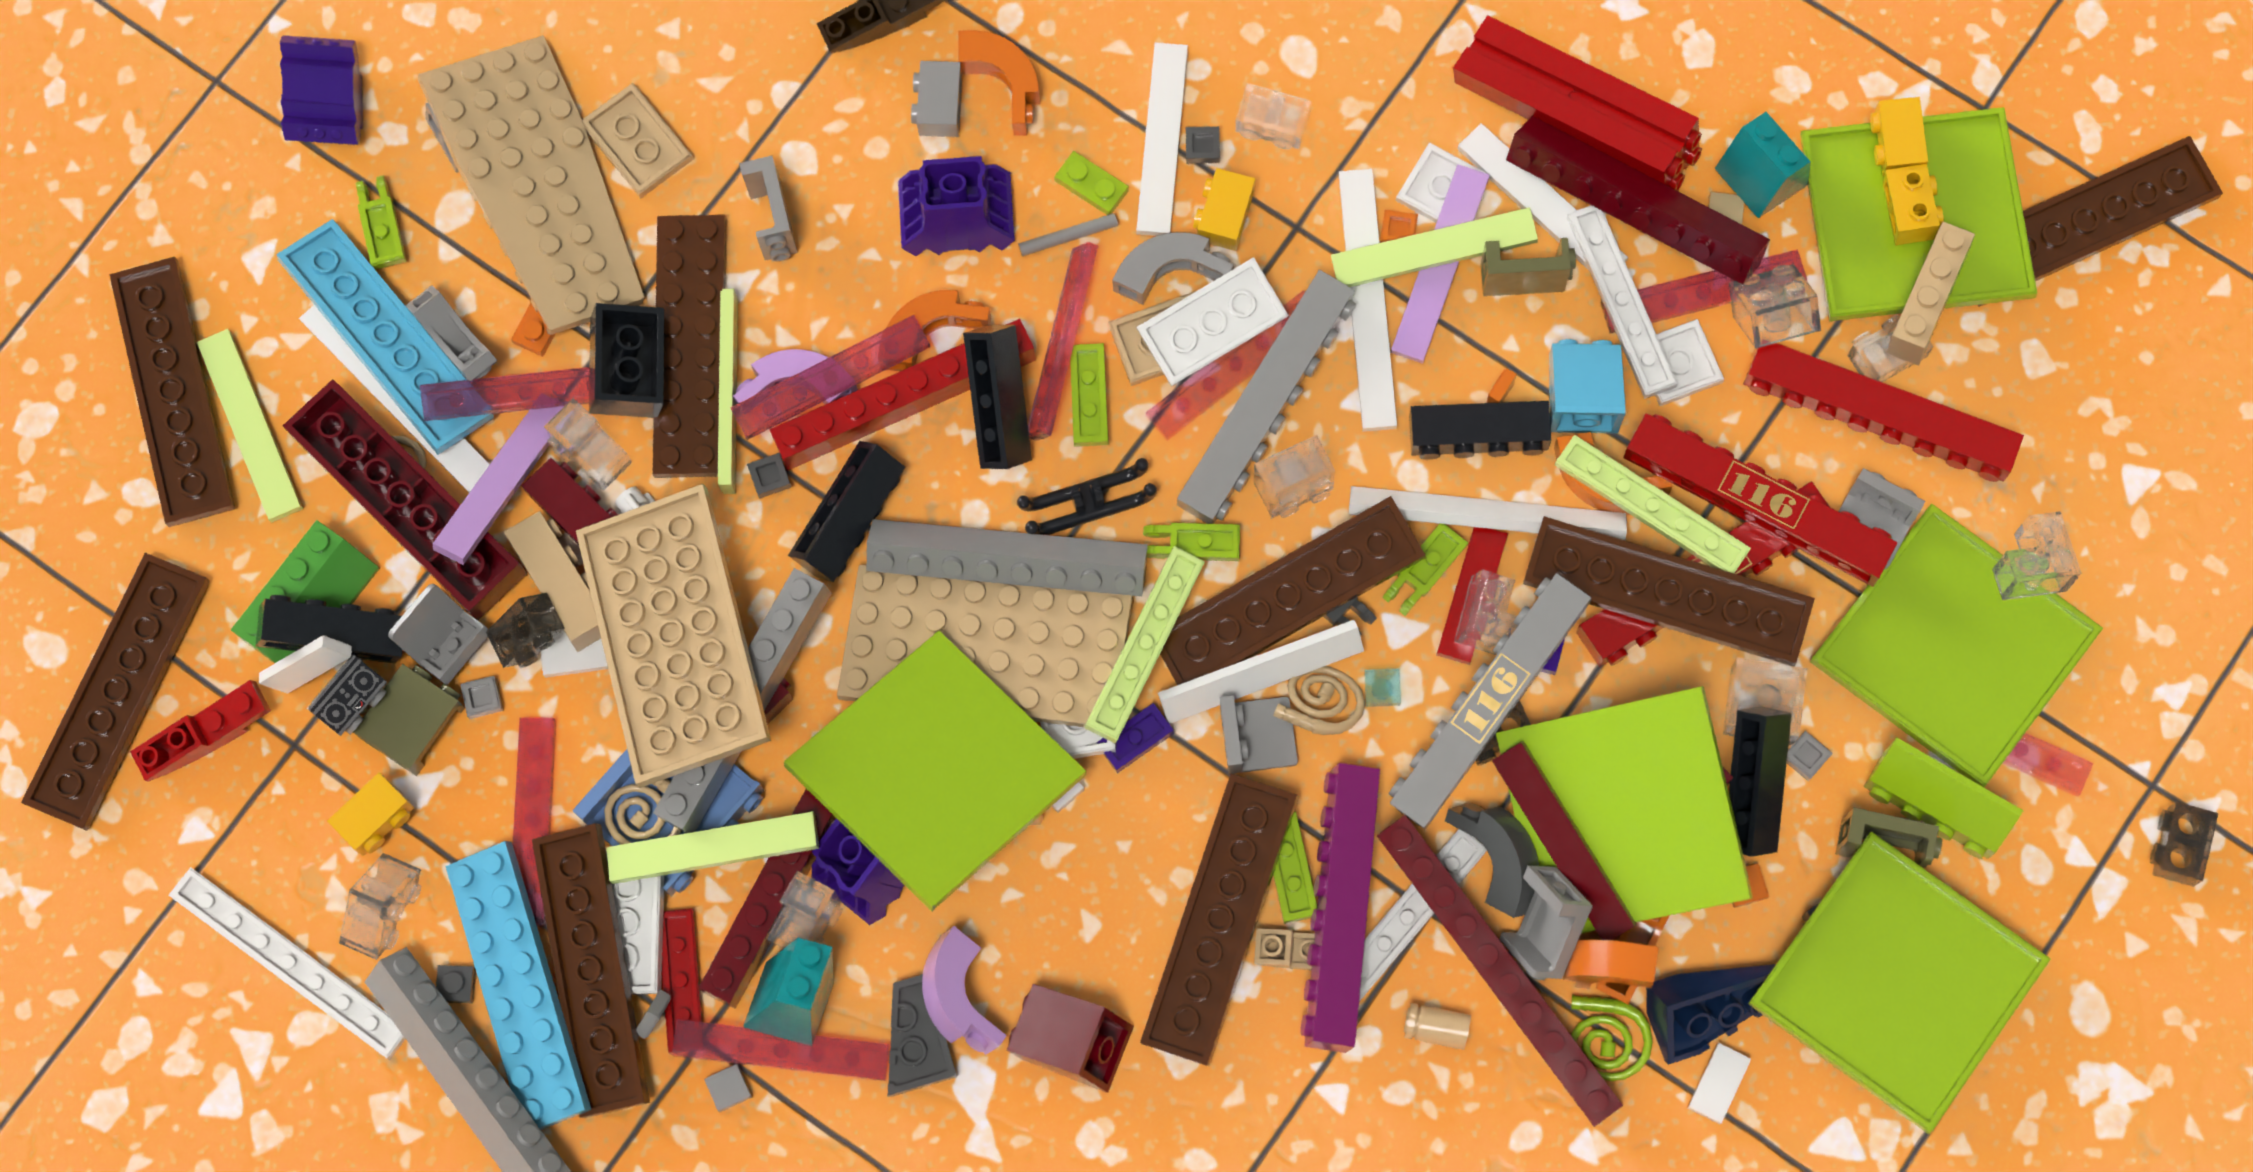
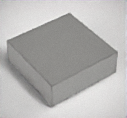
[460,676,504,719]
[1787,731,1833,782]
[636,989,671,1039]
[704,1064,752,1113]

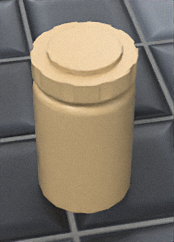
[1403,1003,1471,1050]

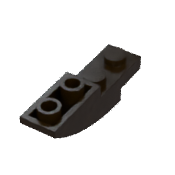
[816,0,946,53]

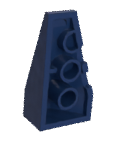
[1646,964,1776,1065]

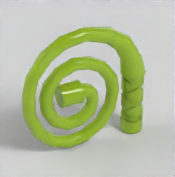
[1570,995,1653,1081]

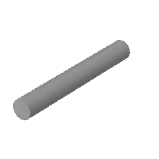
[1018,213,1118,256]

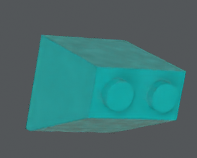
[1715,112,1811,218]
[744,938,834,1046]

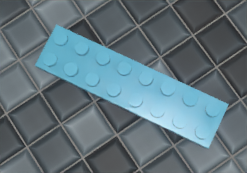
[276,219,494,455]
[445,841,591,1130]

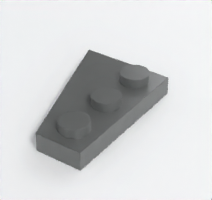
[887,974,957,1098]

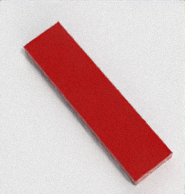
[1436,527,1508,665]
[662,908,705,1054]

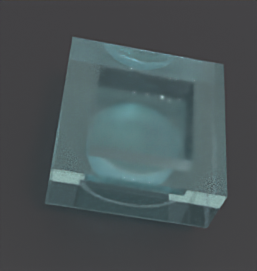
[1364,669,1401,707]

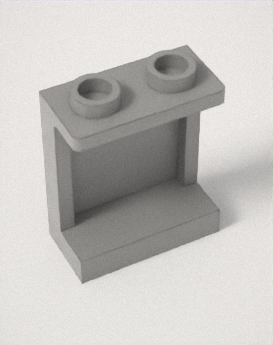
[739,155,798,262]
[1499,865,1592,980]

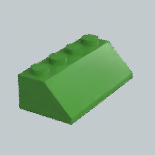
[231,520,380,663]

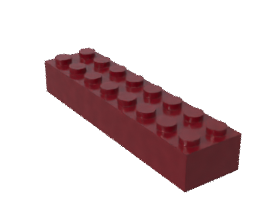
[282,379,527,620]

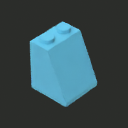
[1549,339,1625,434]

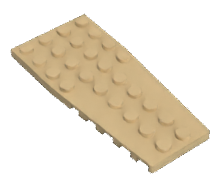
[418,35,644,335]

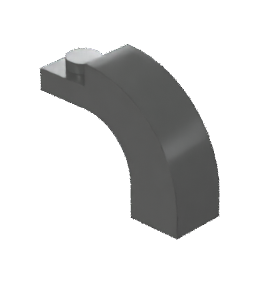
[1445,803,1539,918]

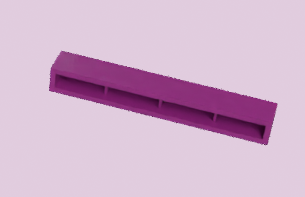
[1300,763,1380,1053]

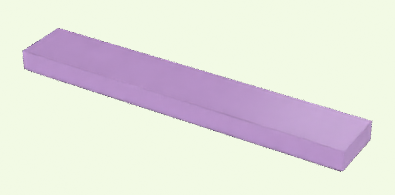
[1391,164,1490,364]
[433,394,571,565]

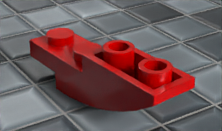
[130,680,271,782]

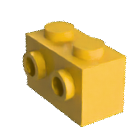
[1870,97,1928,176]
[1883,164,1944,246]
[1193,168,1255,251]
[327,772,414,856]

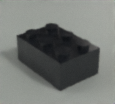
[589,303,664,418]

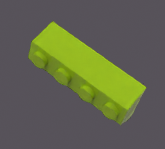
[1864,737,2024,859]

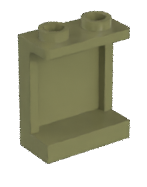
[1480,238,1576,296]
[353,664,465,776]
[1835,807,1942,868]

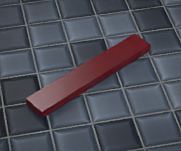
[1492,741,1637,941]

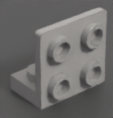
[1220,695,1298,774]

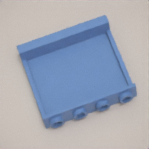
[572,749,764,897]

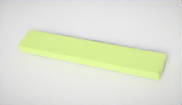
[1331,207,1538,287]
[718,289,738,494]
[197,329,303,523]
[1555,435,1751,574]
[1084,546,1205,743]
[606,811,819,884]

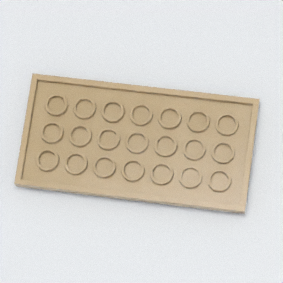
[576,484,771,788]
[837,565,1133,727]

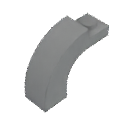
[1112,232,1234,305]
[405,285,497,383]

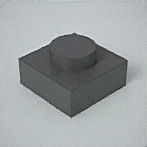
[1186,127,1220,163]
[747,453,791,499]
[436,965,476,1003]

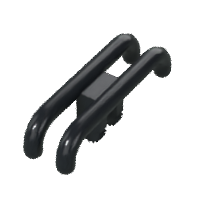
[1017,458,1157,535]

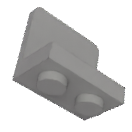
[1839,468,1926,570]
[388,584,491,685]

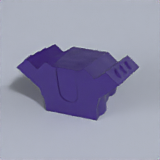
[279,35,363,145]
[898,156,1015,257]
[812,818,904,925]

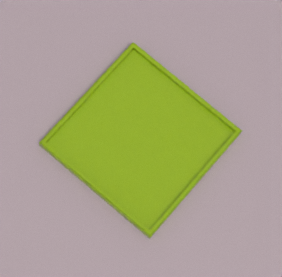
[1800,107,2037,321]
[1810,503,2103,787]
[784,631,1086,912]
[1496,686,1753,933]
[1748,832,2051,1134]

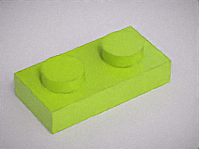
[1054,151,1129,215]

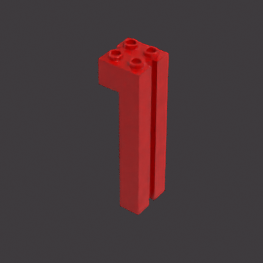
[1453,15,1702,191]

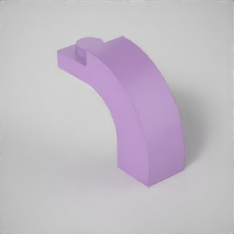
[733,349,858,416]
[922,926,1007,1055]

